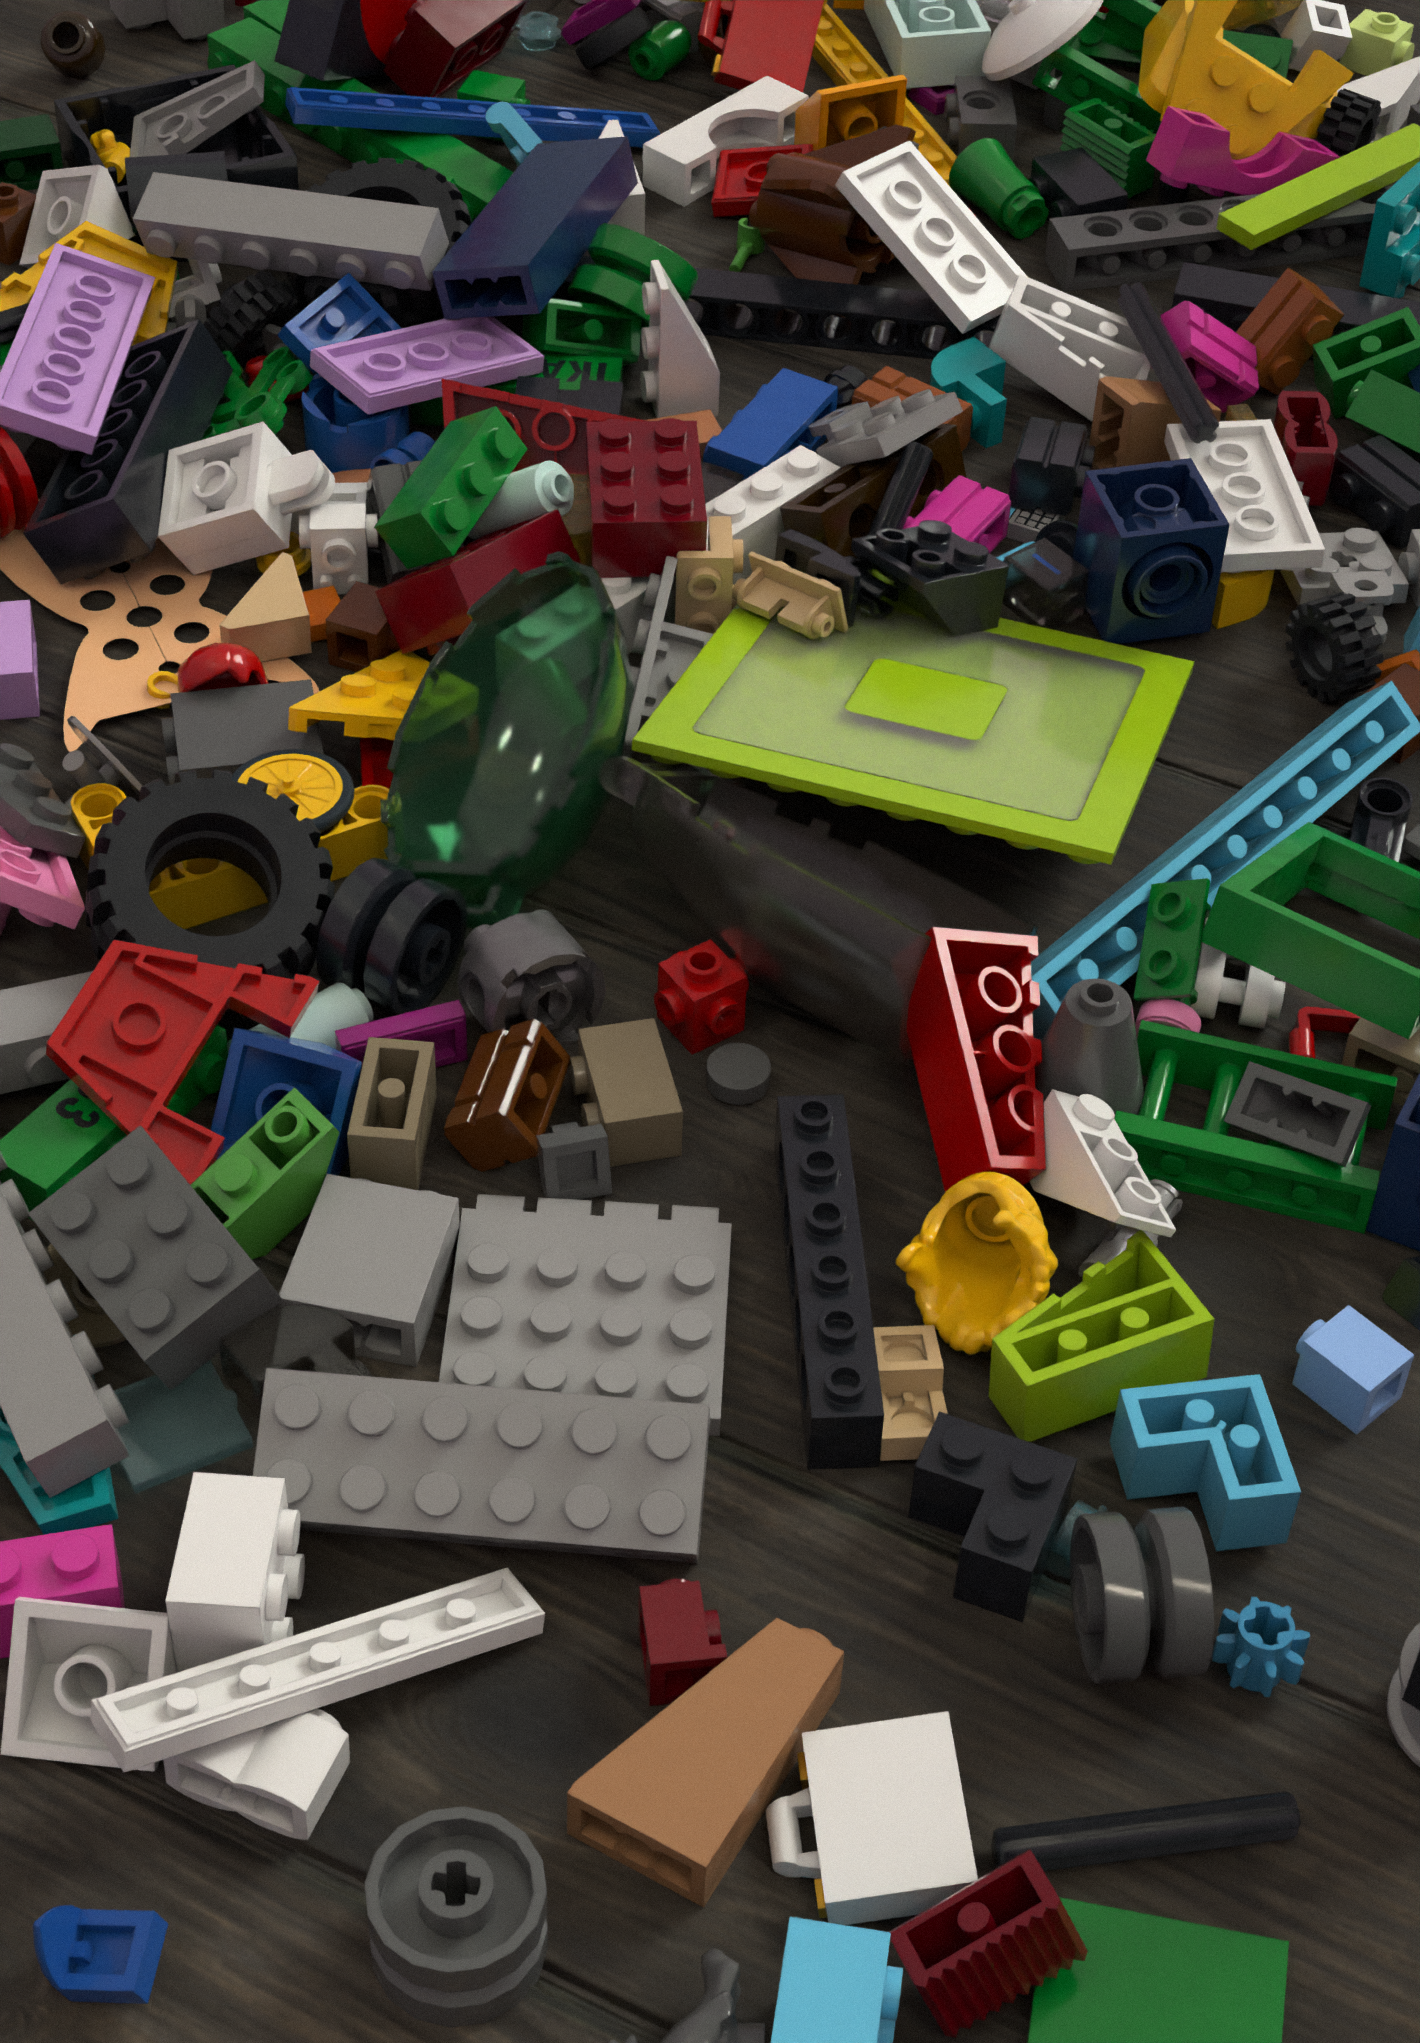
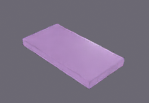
[310,317,544,414]

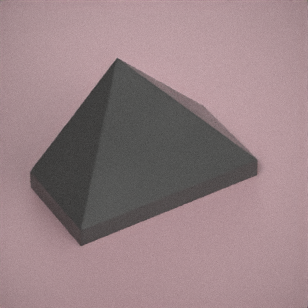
[1224,1061,1371,1167]

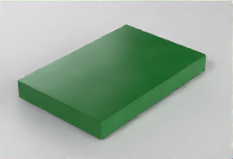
[1027,1897,1289,2043]

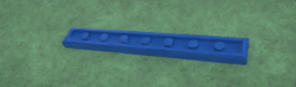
[285,87,661,147]

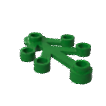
[202,346,313,440]

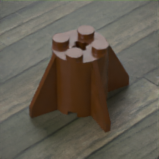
[749,125,916,318]

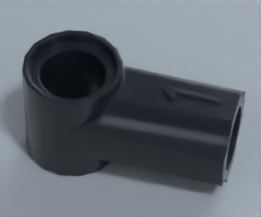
[1349,777,1413,862]

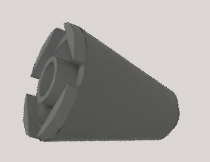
[1035,979,1144,1118]

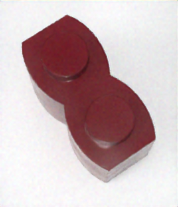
[1273,391,1338,506]

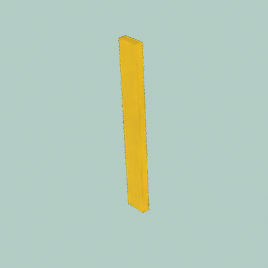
[812,3,957,195]

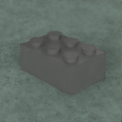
[28,1125,283,1391]

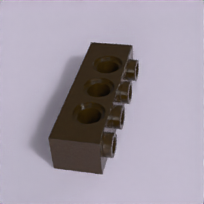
[780,424,967,558]

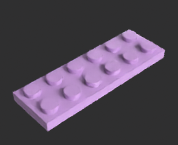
[0,243,155,455]

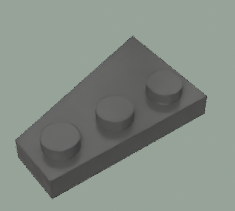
[0,743,86,858]

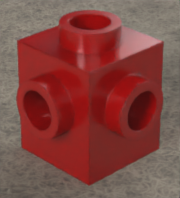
[654,939,749,1055]

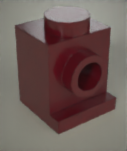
[638,1578,727,1706]

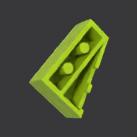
[989,1230,1214,1442]

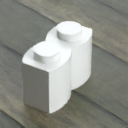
[163,1709,350,1840]

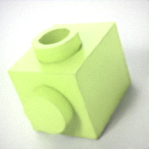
[1340,9,1414,76]

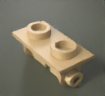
[732,551,849,639]

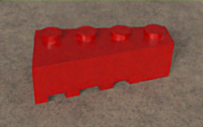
[441,378,645,485]
[891,927,1046,1192]

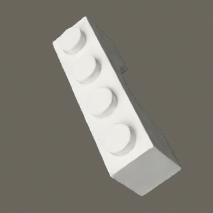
[642,76,809,207]

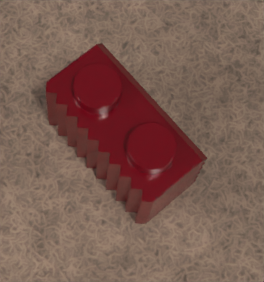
[889,1849,1088,2038]

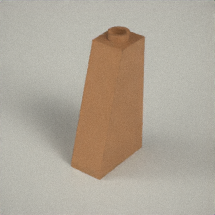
[567,1618,844,1908]

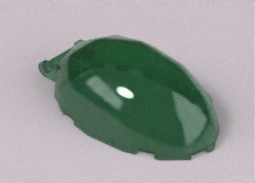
[380,551,634,929]

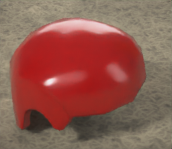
[177,643,268,693]

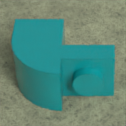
[929,337,1007,448]

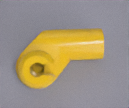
[90,129,130,183]

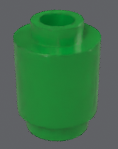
[628,20,692,81]

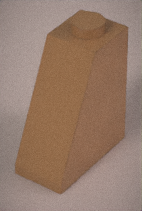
[1089,376,1222,470]

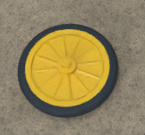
[231,749,354,832]

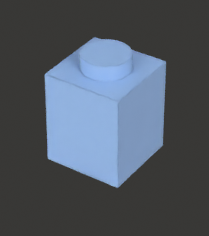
[1292,1305,1414,1435]

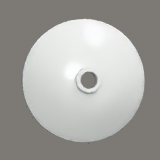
[982,0,1103,81]

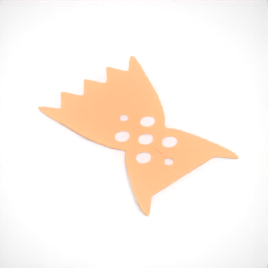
[0,499,319,752]

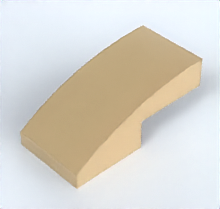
[873,1325,948,1461]

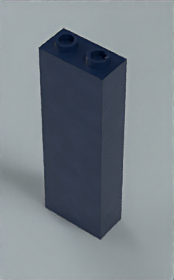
[432,136,638,319]

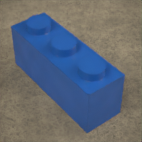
[703,368,838,494]

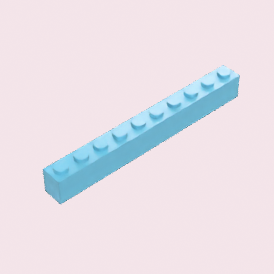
[1031,680,1420,1041]

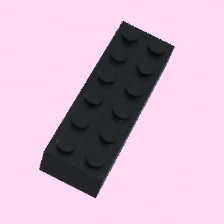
[23,319,233,584]

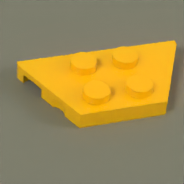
[288,650,477,743]

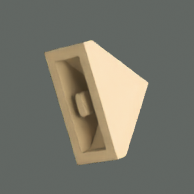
[219,552,312,662]

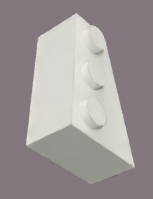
[989,274,1151,421]

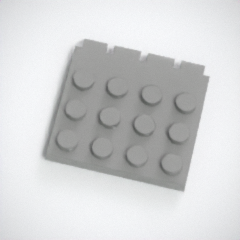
[439,1194,732,1436]

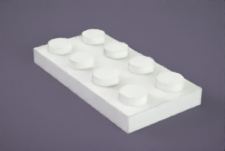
[835,140,1027,334]
[1164,419,1325,573]

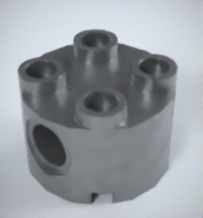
[457,909,606,1049]

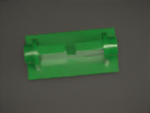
[1133,878,1211,1007]

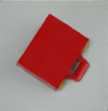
[697,0,824,93]

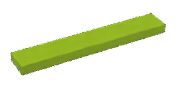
[1216,123,1420,250]

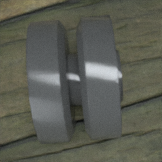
[1070,1507,1214,1684]
[365,1806,548,2028]

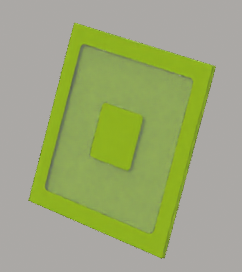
[631,596,1195,865]

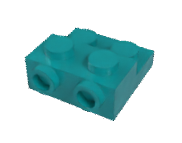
[1359,161,1420,299]

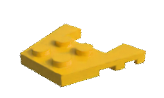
[1160,0,1354,160]
[0,221,177,346]

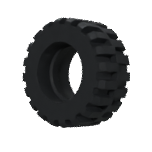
[287,158,472,328]
[85,770,335,1023]

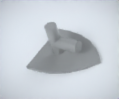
[62,716,142,817]

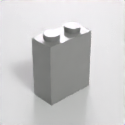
[278,1174,460,1367]

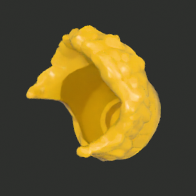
[896,1172,1058,1355]

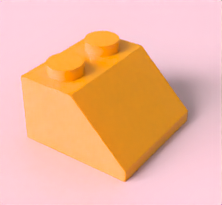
[794,75,907,151]

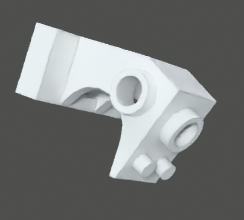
[290,482,379,594]

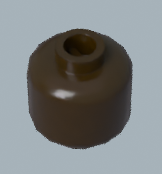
[40,10,106,79]

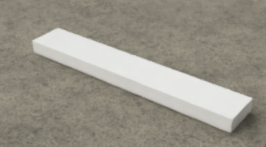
[90,1567,545,1773]

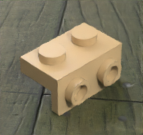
[674,516,743,634]

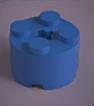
[301,373,410,473]

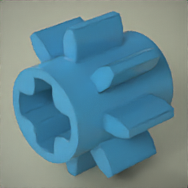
[1211,1597,1310,1697]

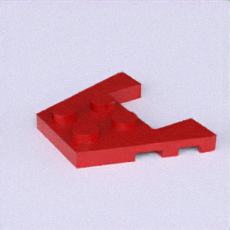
[46,940,319,1185]

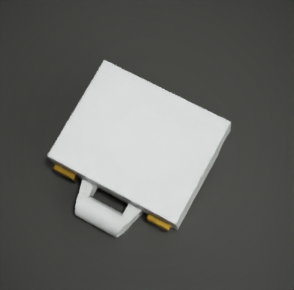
[766,1711,978,1925]

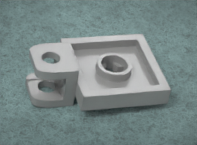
[808,389,963,468]
[1279,528,1409,644]

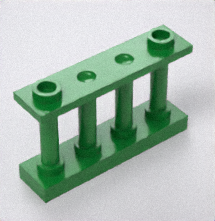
[1114,1020,1398,1234]

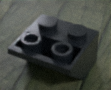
[851,520,1009,636]

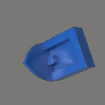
[32,1905,168,2004]

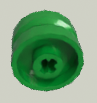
[567,223,699,338]

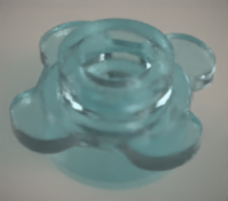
[516,11,561,51]

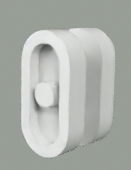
[1190,917,1286,1029]

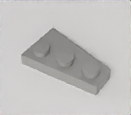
[130,60,265,157]

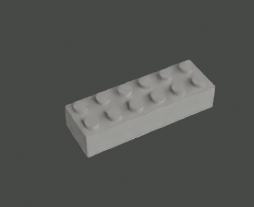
[253,1368,710,1563]

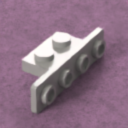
[611,556,713,772]

